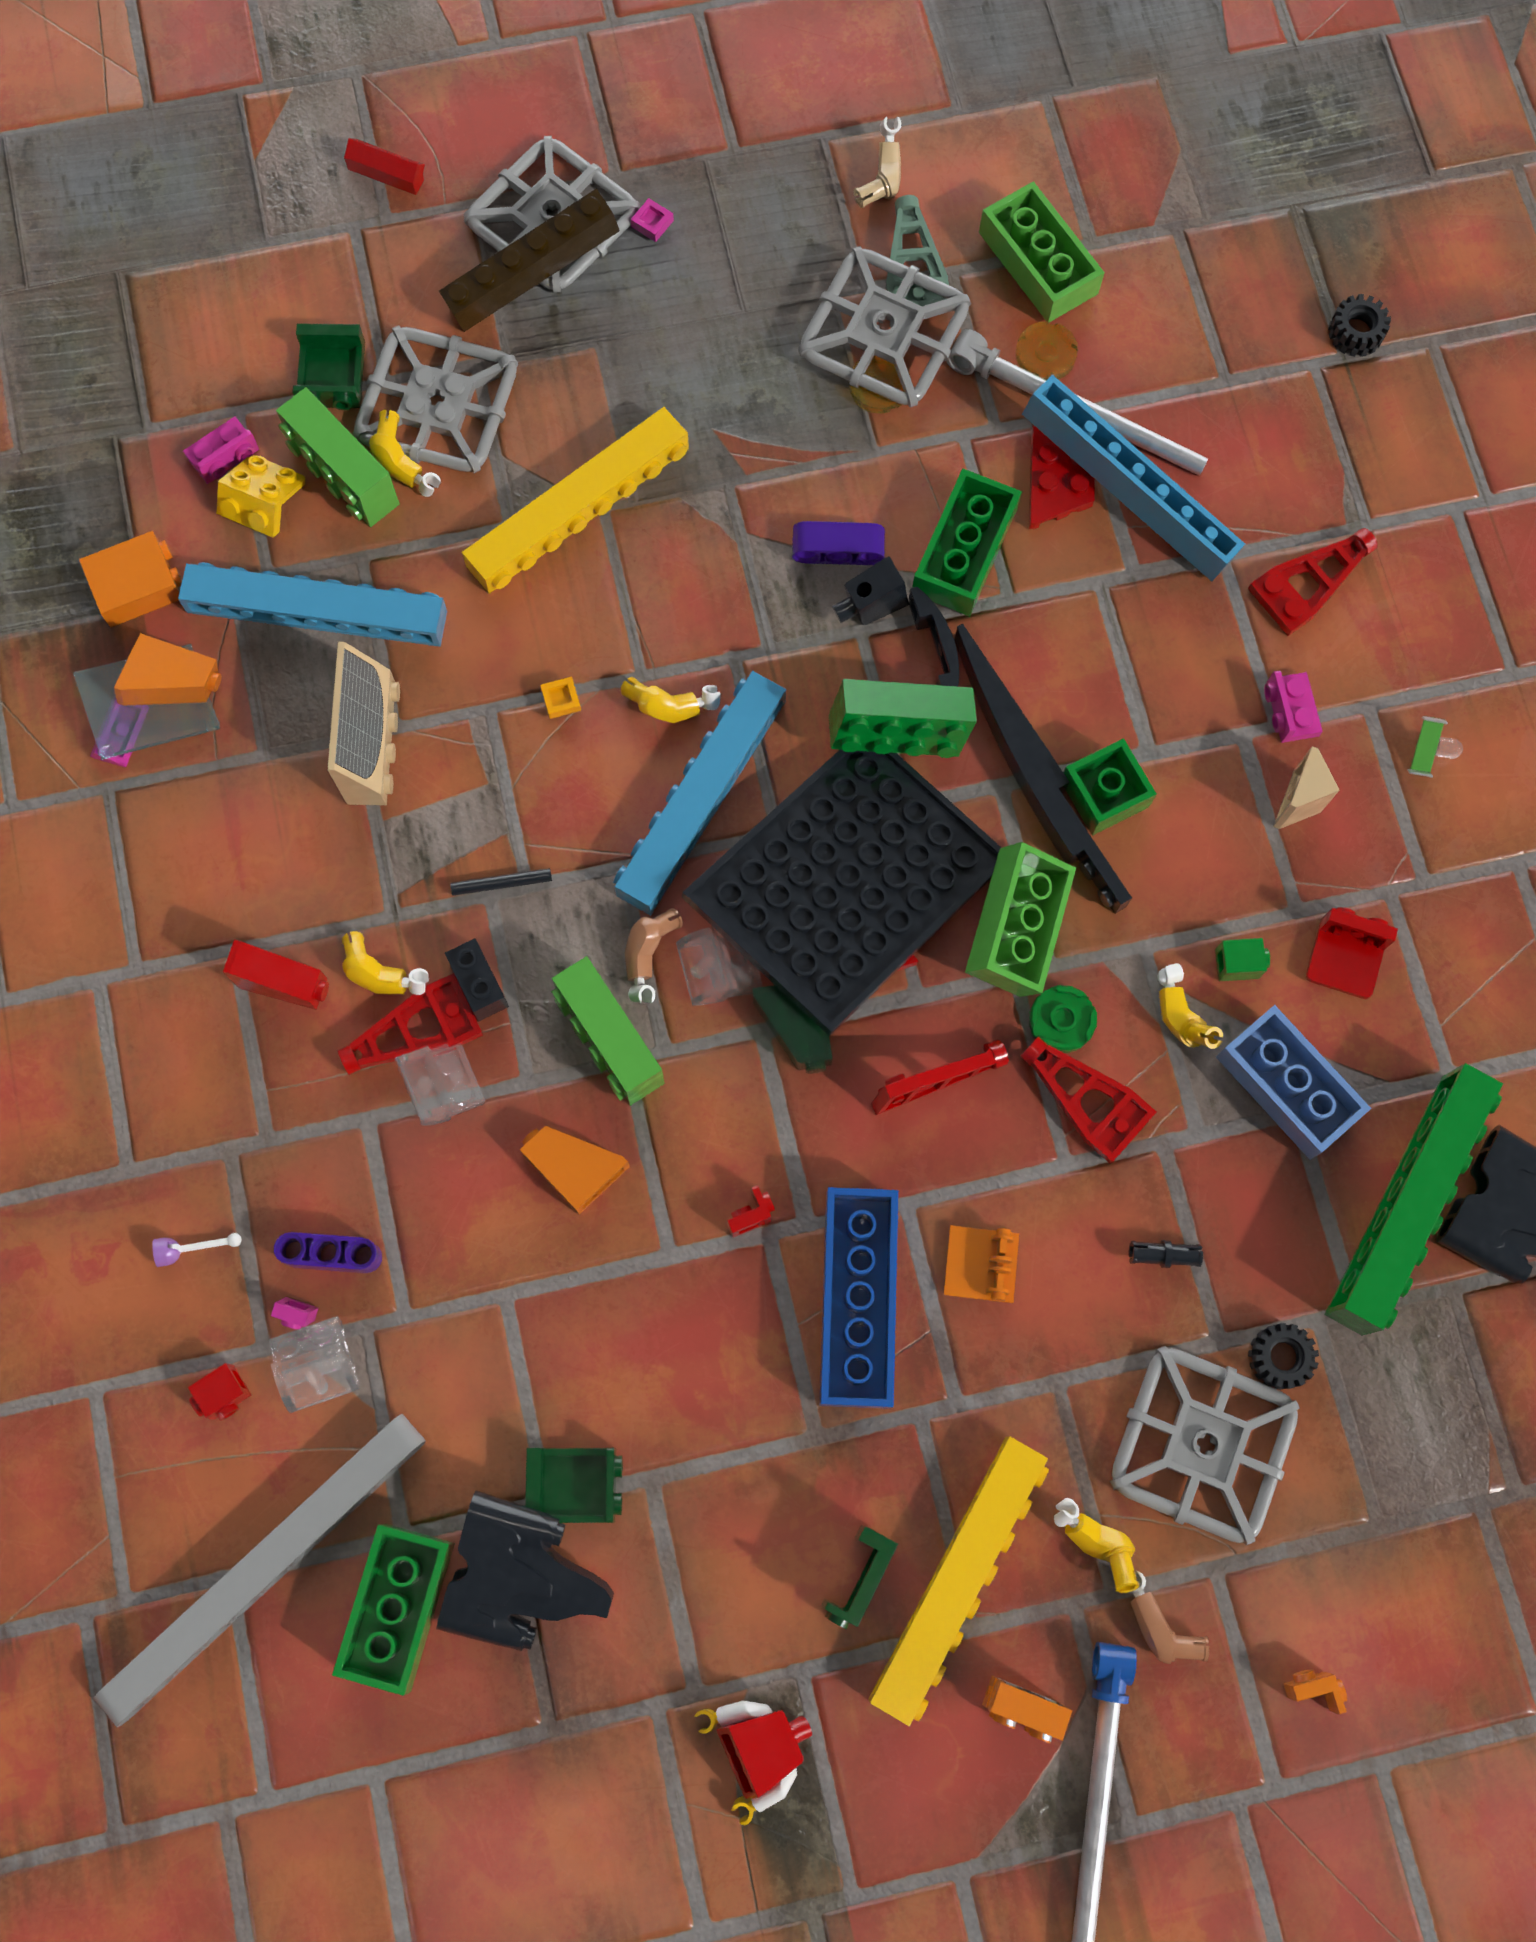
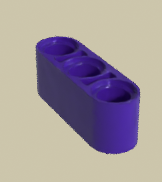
[792,521,885,565]
[274,1232,382,1273]

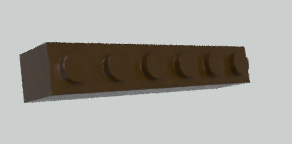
[439,188,620,332]

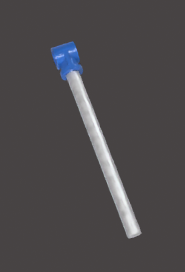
[1072,1642,1137,1942]

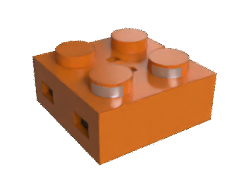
[982,1675,1072,1743]

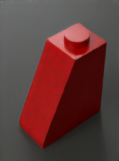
[223,939,329,1010]

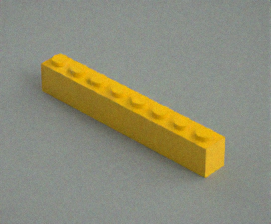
[462,407,689,594]
[868,1436,1049,1726]

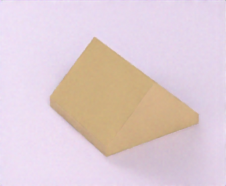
[1273,746,1340,829]

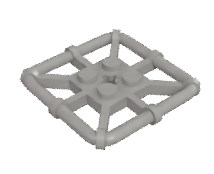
[464,136,640,293]
[798,246,971,407]
[353,325,518,473]
[1110,1346,1300,1546]

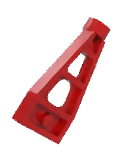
[1248,528,1378,636]
[337,973,483,1075]
[1020,1036,1157,1164]
[871,1039,1009,1115]

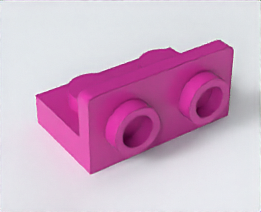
[183,416,259,484]
[1264,671,1323,743]

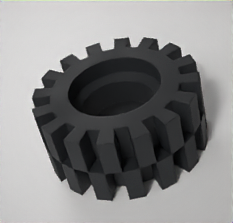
[1328,294,1391,357]
[1248,1323,1319,1390]

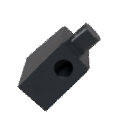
[832,556,909,625]

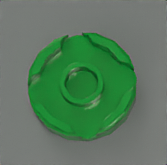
[1029,985,1097,1053]

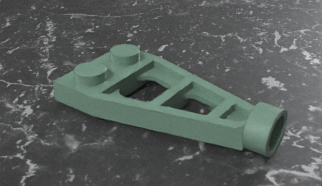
[886,195,949,306]

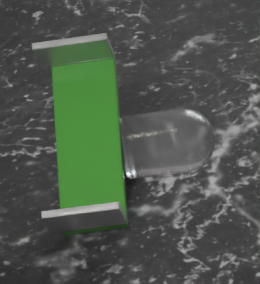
[1407,716,1463,778]

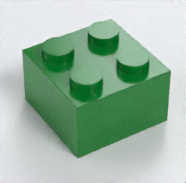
[1063,738,1157,836]

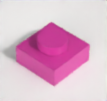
[631,198,674,242]
[271,1297,319,1329]

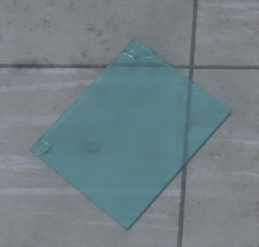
[73,644,220,760]

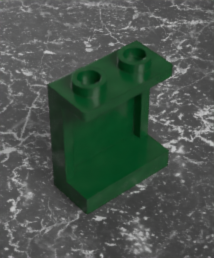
[292,324,365,410]
[525,1448,623,1523]
[822,1525,898,1630]

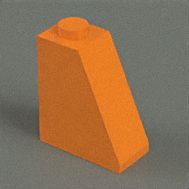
[114,633,222,706]
[520,1126,630,1215]

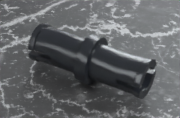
[1128,1240,1203,1268]

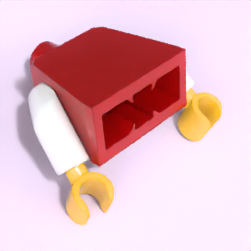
[695,1701,812,1825]

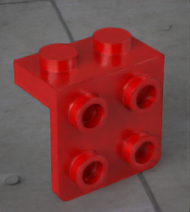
[1306,907,1398,999]

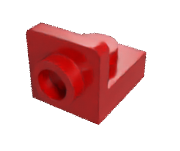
[727,1185,775,1238]

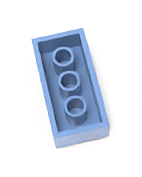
[1216,1005,1371,1159]

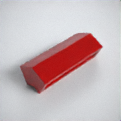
[344,138,425,195]

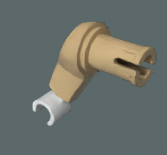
[853,116,901,208]

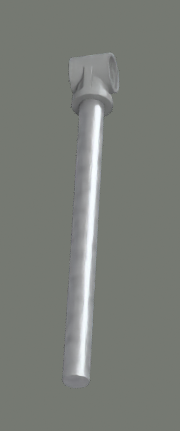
[947,329,1208,476]

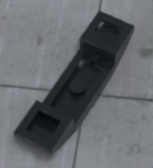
[908,587,959,687]

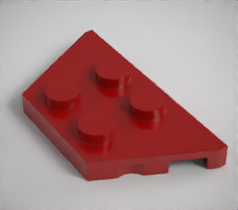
[1029,424,1095,530]

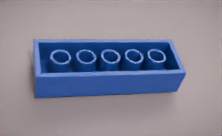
[819,1187,899,1409]

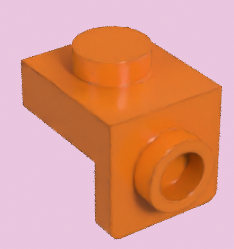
[1283,1669,1347,1714]

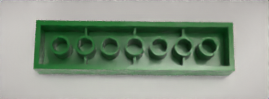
[1324,1063,1504,1336]

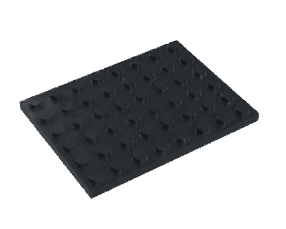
[682,750,1002,1036]

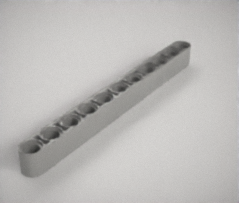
[93,1414,426,1728]

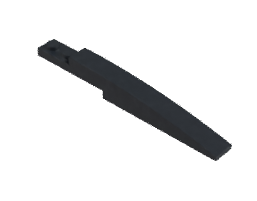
[954,624,1132,914]

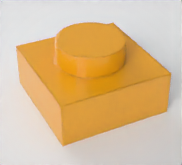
[540,676,581,719]

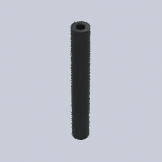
[450,868,552,896]

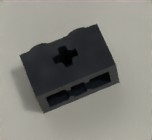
[445,938,509,1021]

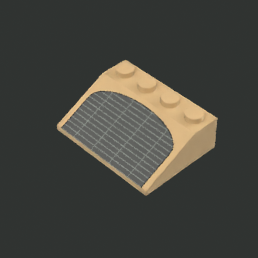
[328,642,400,805]

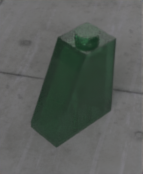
[752,985,833,1074]

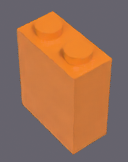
[79,531,182,628]

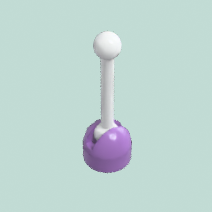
[153,1233,242,1267]

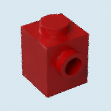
[188,1363,252,1421]

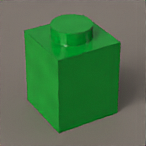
[1215,938,1270,982]

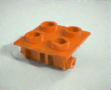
[943,1225,1020,1303]

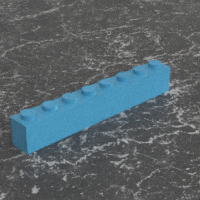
[1022,374,1245,581]
[178,562,447,647]
[613,671,786,916]

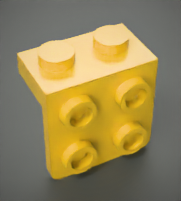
[216,455,305,538]

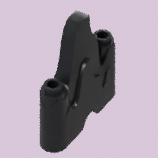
[1436,1125,1536,1284]
[436,1490,614,1651]

